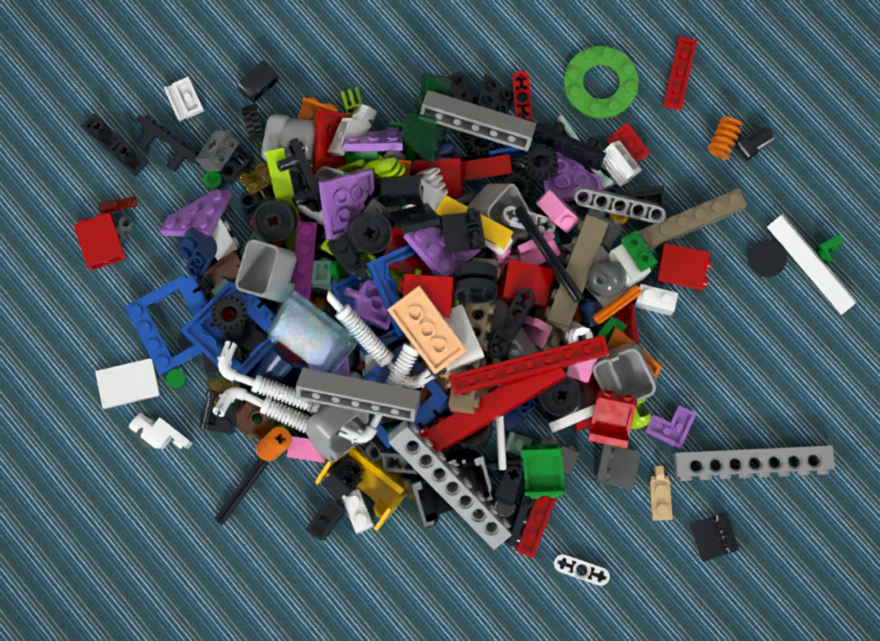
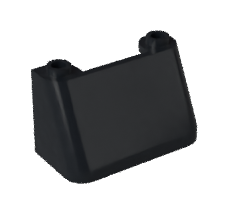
[401,448,495,528]

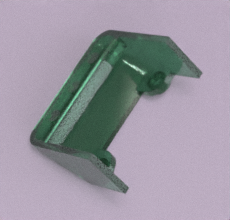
[401,73,452,164]

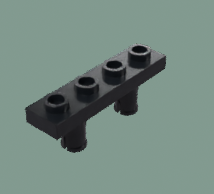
[81,113,149,177]
[135,114,200,172]
[532,121,606,171]
[276,138,322,212]

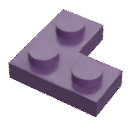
[644,405,697,449]

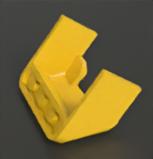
[315,446,407,531]

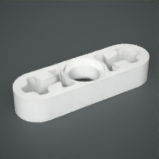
[500,206,555,235]
[549,404,595,433]
[554,554,610,586]

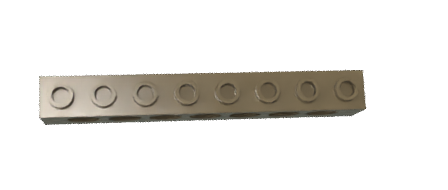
[449,258,501,414]

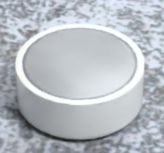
[495,501,515,517]

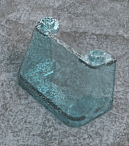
[266,290,358,373]

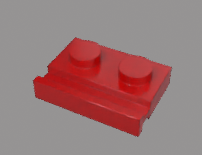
[606,123,650,163]

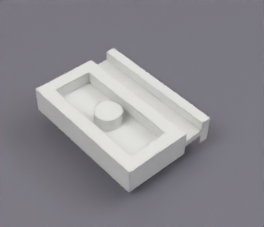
[164,77,204,122]

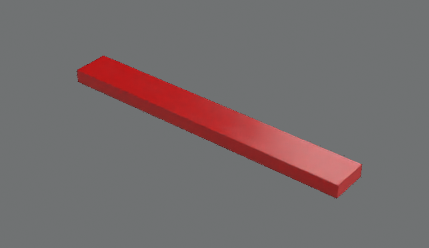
[449,335,610,396]

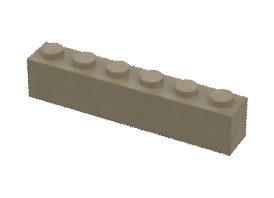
[638,188,747,250]
[544,215,608,332]

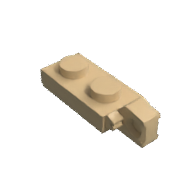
[649,466,673,521]

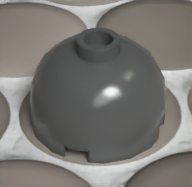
[587,259,627,298]

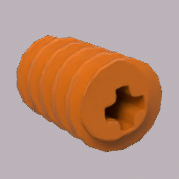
[708,116,743,160]
[256,427,292,461]

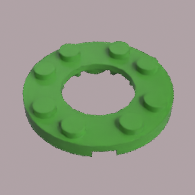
[564,46,639,119]

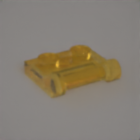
[239,162,272,194]

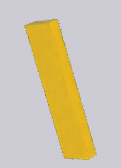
[435,195,514,250]

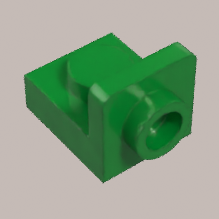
[816,234,844,264]

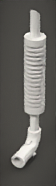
[327,291,437,389]
[217,341,326,414]
[336,343,419,443]
[213,387,311,434]

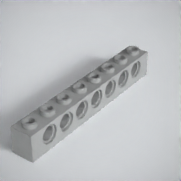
[388,420,512,550]
[673,446,835,481]

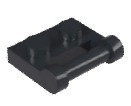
[199,390,241,435]

